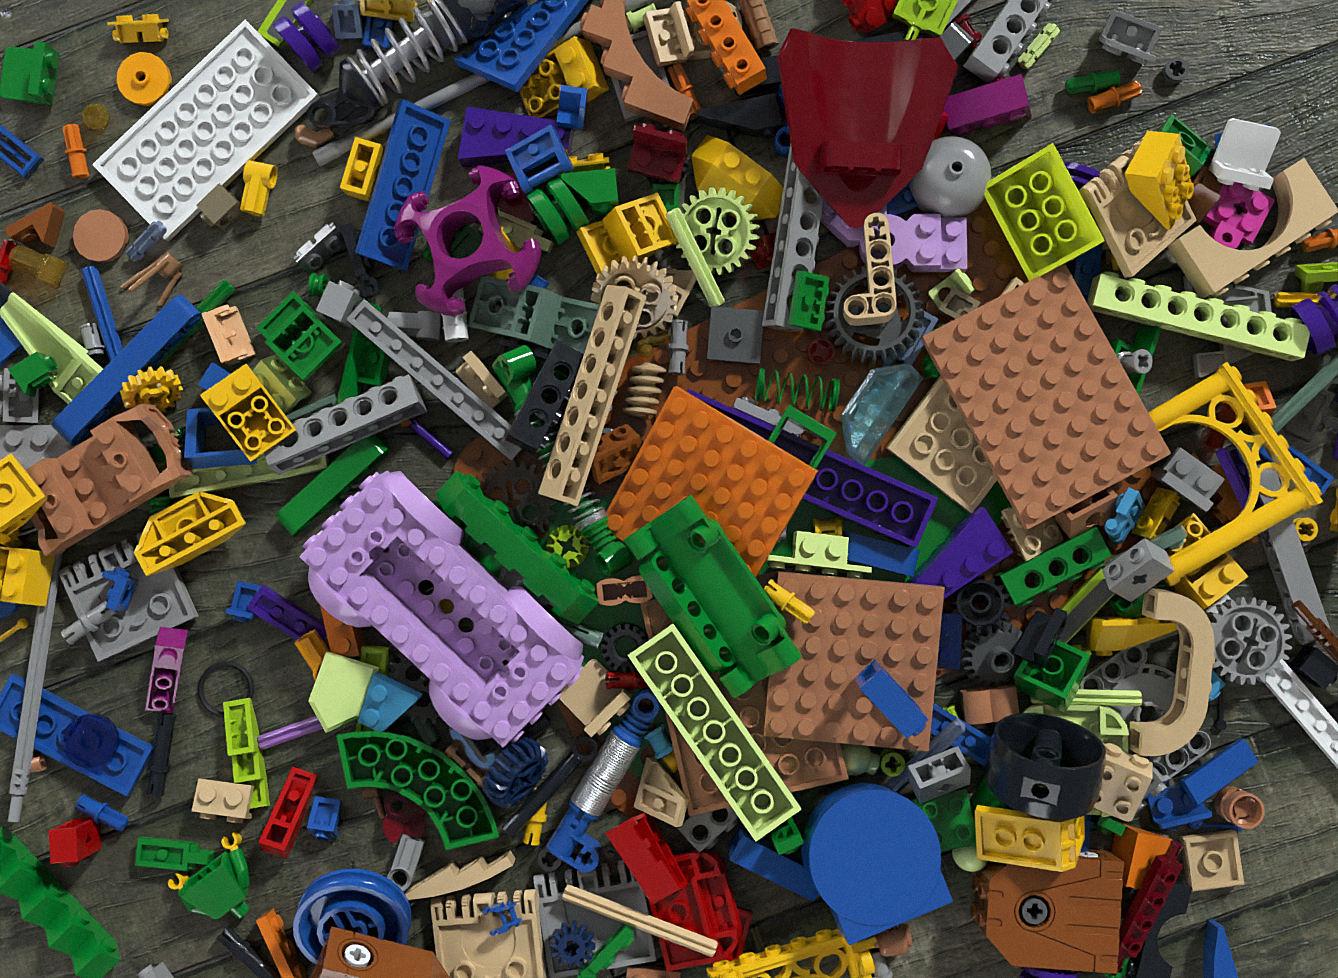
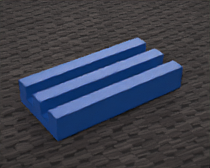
[0,125,44,179]

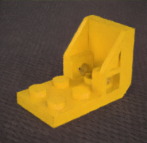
[0,453,48,548]
[975,805,1085,872]

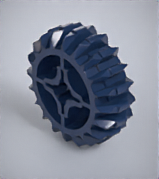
[482,737,549,808]

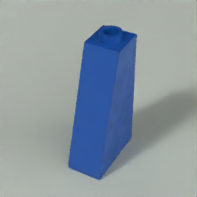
[727,824,821,902]

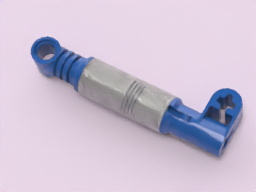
[546,688,661,872]

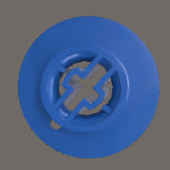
[293,869,412,965]

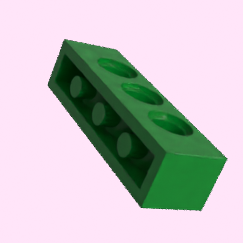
[994,527,1112,607]

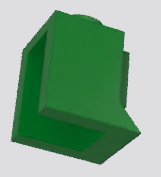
[8,352,59,397]

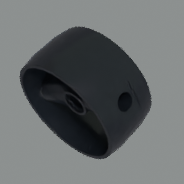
[986,713,1106,820]

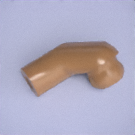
[294,125,336,148]

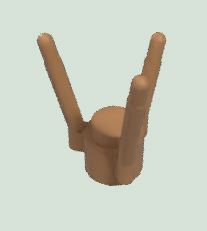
[120,251,183,307]

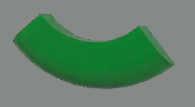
[336,731,499,850]

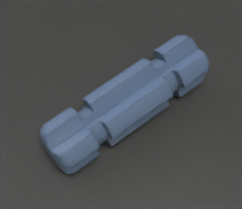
[126,221,167,262]

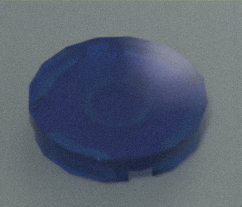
[63,713,119,768]

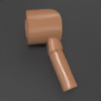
[30,753,47,772]
[362,787,386,819]

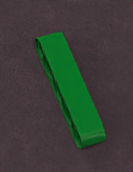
[275,434,390,537]

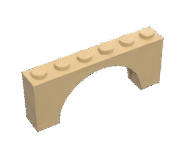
[1167,158,1338,299]

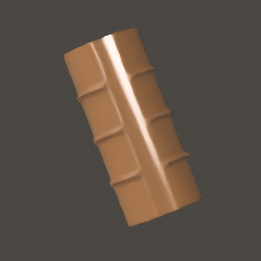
[739,0,779,53]

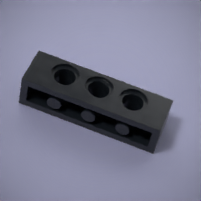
[505,340,584,455]

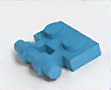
[1105,487,1145,544]

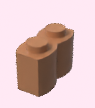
[596,575,653,606]
[959,684,1019,729]

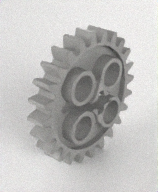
[1208,597,1292,685]

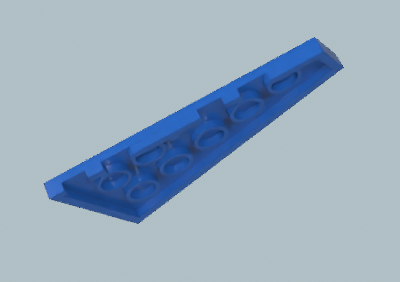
[454,0,589,92]

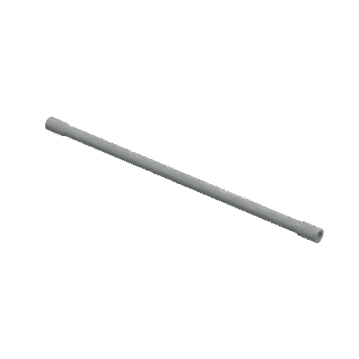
[312,0,649,166]

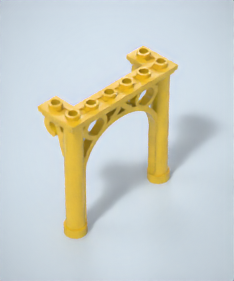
[1148,362,1323,587]
[706,929,877,978]

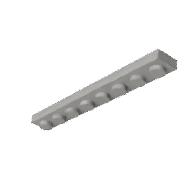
[347,299,522,461]

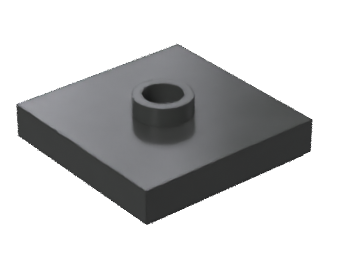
[707,306,764,365]

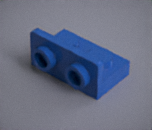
[1145,783,1213,831]

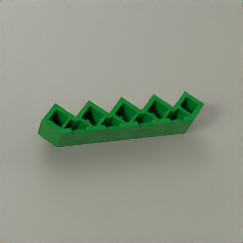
[436,471,599,624]
[0,827,120,978]

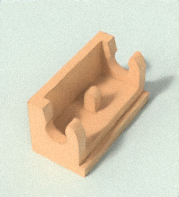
[202,305,256,366]

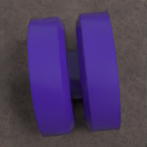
[273,1,341,73]

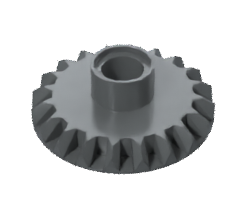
[961,621,1023,688]

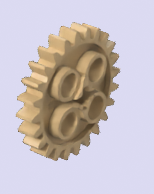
[591,255,678,339]

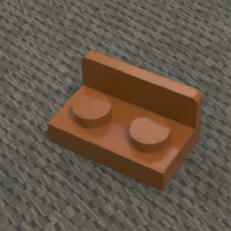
[591,424,642,484]

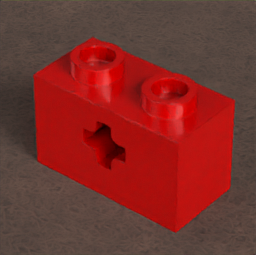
[49,817,101,867]

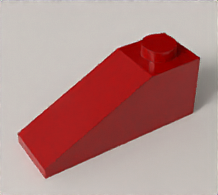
[258,767,318,859]

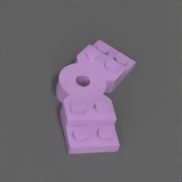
[820,200,967,272]

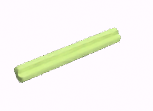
[666,208,724,307]
[1031,689,1142,706]

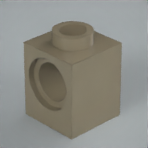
[196,183,242,230]

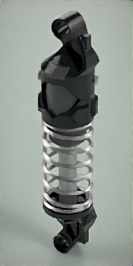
[307,0,530,134]

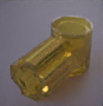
[8,245,69,287]

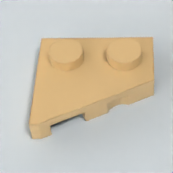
[634,757,689,827]

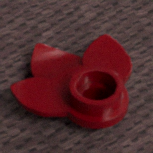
[382,792,427,843]

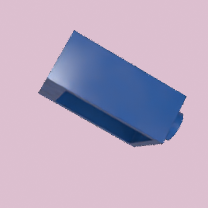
[184,408,258,469]
[855,659,928,739]

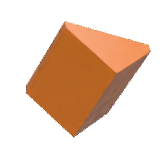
[1111,823,1173,889]

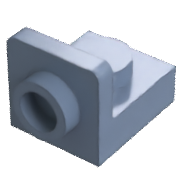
[332,0,364,39]

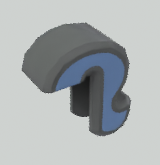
[449,726,514,770]

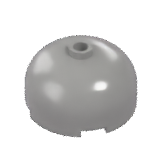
[909,136,991,218]

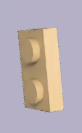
[643,1,695,67]
[192,778,254,823]

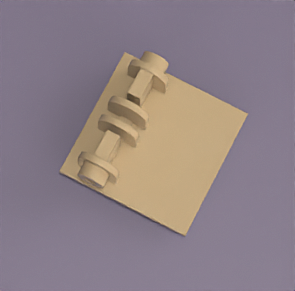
[1000,507,1064,562]

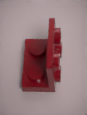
[627,123,687,184]

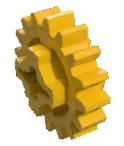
[120,366,183,413]

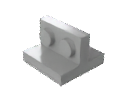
[1150,447,1225,512]

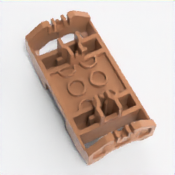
[25,404,193,556]

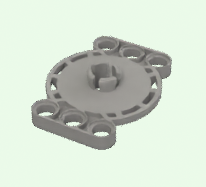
[1079,644,1211,778]

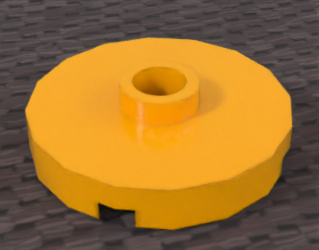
[116,52,172,107]

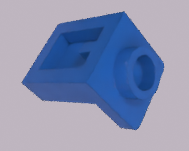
[102,567,139,611]
[307,796,343,841]

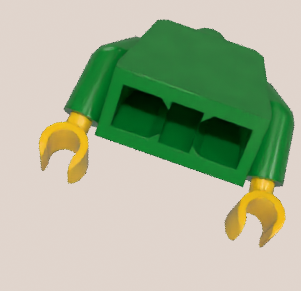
[168,832,250,919]

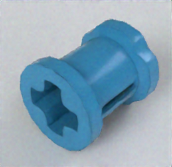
[643,723,674,759]

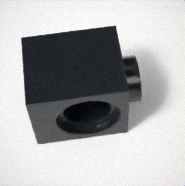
[1288,645,1338,689]

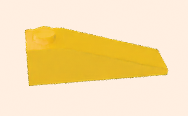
[1086,616,1177,656]

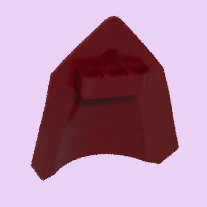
[777,28,958,229]

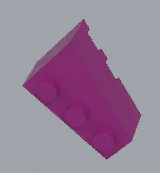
[944,74,1032,136]

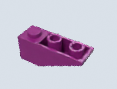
[145,627,188,713]

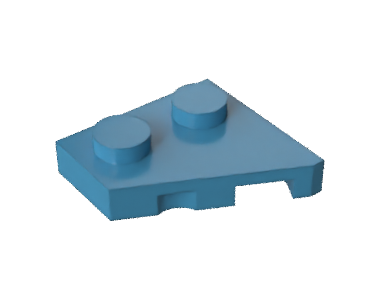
[358,672,423,732]

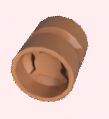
[1214,786,1265,829]

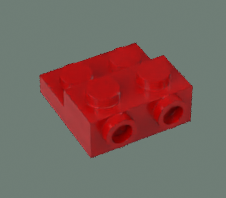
[841,0,899,35]

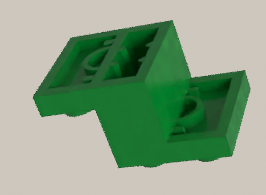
[256,291,344,381]

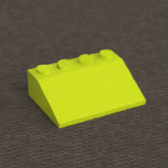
[984,143,1105,281]

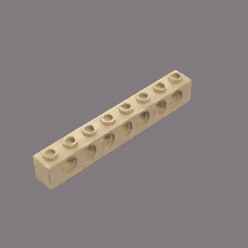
[538,285,647,506]

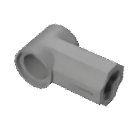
[387,311,441,341]
[387,834,425,891]

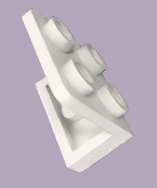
[1208,118,1281,191]

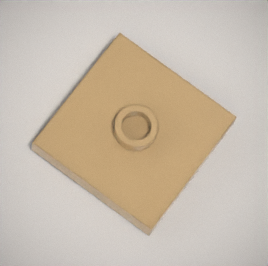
[1180,829,1244,892]

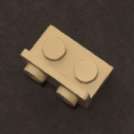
[456,351,508,409]

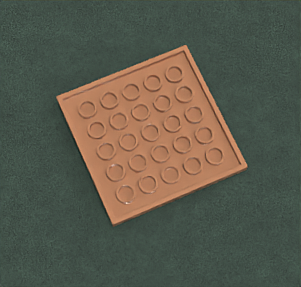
[763,571,945,752]

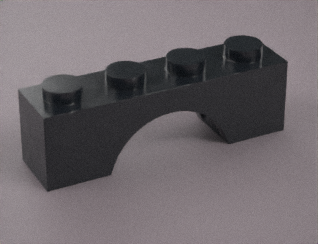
[1125,879,1192,978]

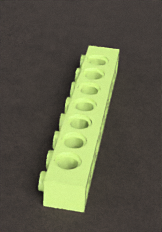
[1087,272,1310,361]

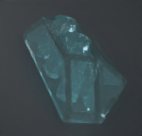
[841,364,923,465]

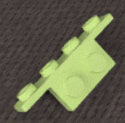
[765,531,872,579]

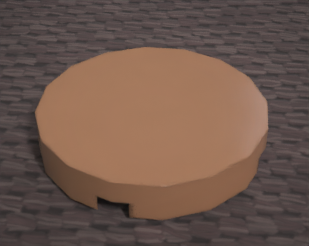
[73,209,129,263]

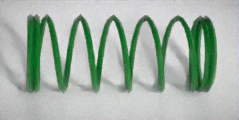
[755,368,840,413]

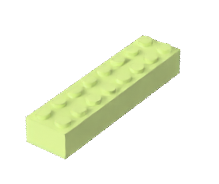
[628,623,801,842]

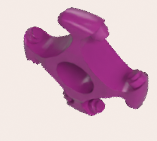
[394,165,542,317]

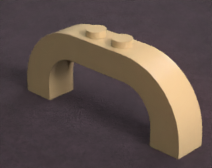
[1128,588,1215,756]

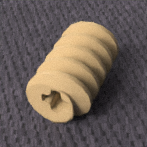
[623,361,666,420]

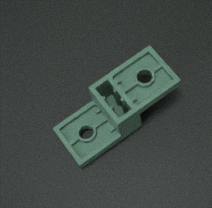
[468,275,600,354]

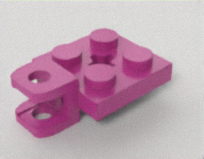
[1202,182,1275,249]

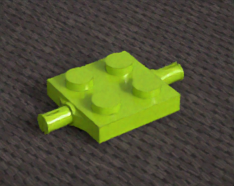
[892,0,958,41]

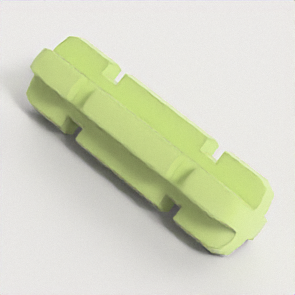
[1017,23,1060,70]

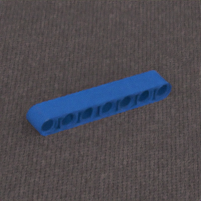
[51,295,202,446]

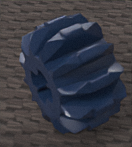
[549,920,596,970]

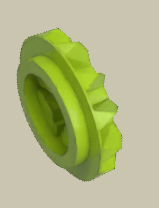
[546,525,589,568]

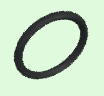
[198,661,254,717]

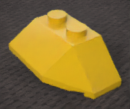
[691,135,783,221]
[134,491,246,576]

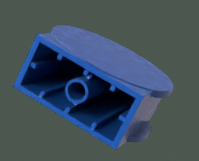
[801,783,953,945]

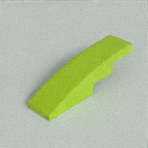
[223,698,270,809]

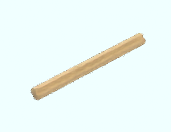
[562,885,718,957]

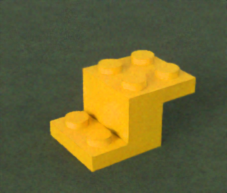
[576,192,678,274]

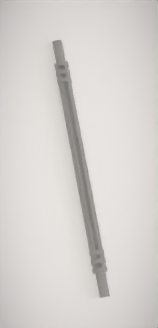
[8,552,63,822]

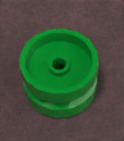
[525,175,590,245]

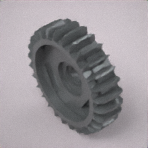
[824,266,925,365]

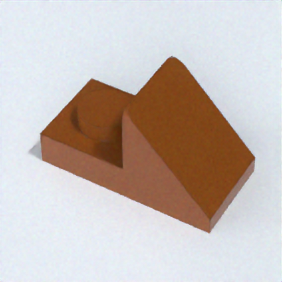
[1187,165,1223,226]
[4,202,65,248]

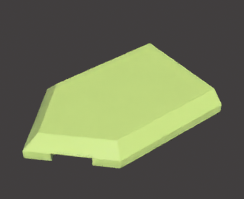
[308,651,379,733]

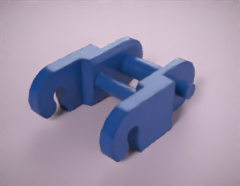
[482,901,522,936]

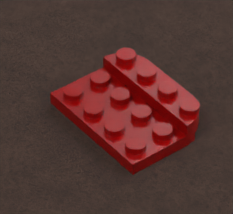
[648,848,742,972]

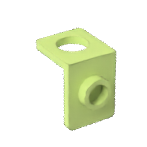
[928,268,974,309]

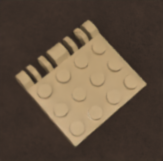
[1079,137,1197,278]
[430,889,547,978]

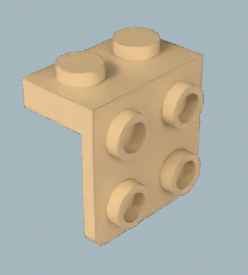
[559,659,631,737]
[1093,743,1153,822]

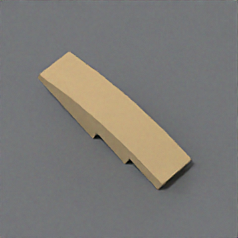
[405,850,516,900]

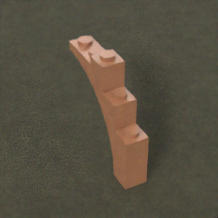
[580,0,694,132]

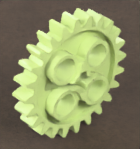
[676,187,760,275]

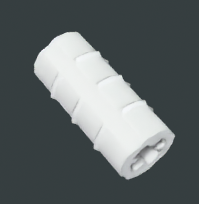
[441,288,469,343]

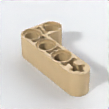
[843,213,897,326]

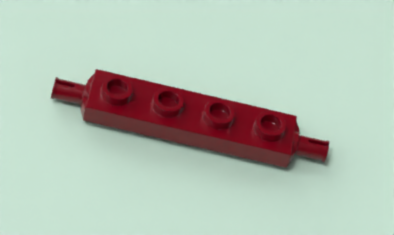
[1117,840,1183,972]

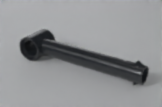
[502,733,598,838]

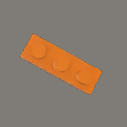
[256,908,307,978]

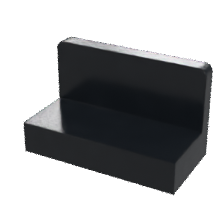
[1014,607,1067,668]

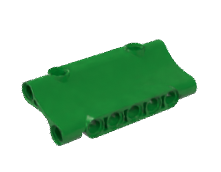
[624,494,802,699]

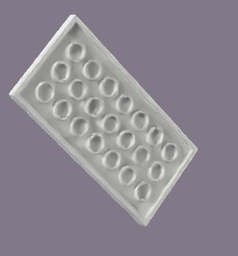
[92,20,320,242]

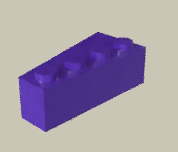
[458,107,574,167]
[905,506,1013,598]

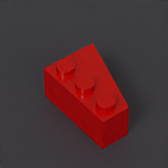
[605,813,688,904]

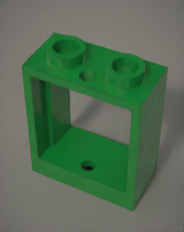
[768,405,837,469]

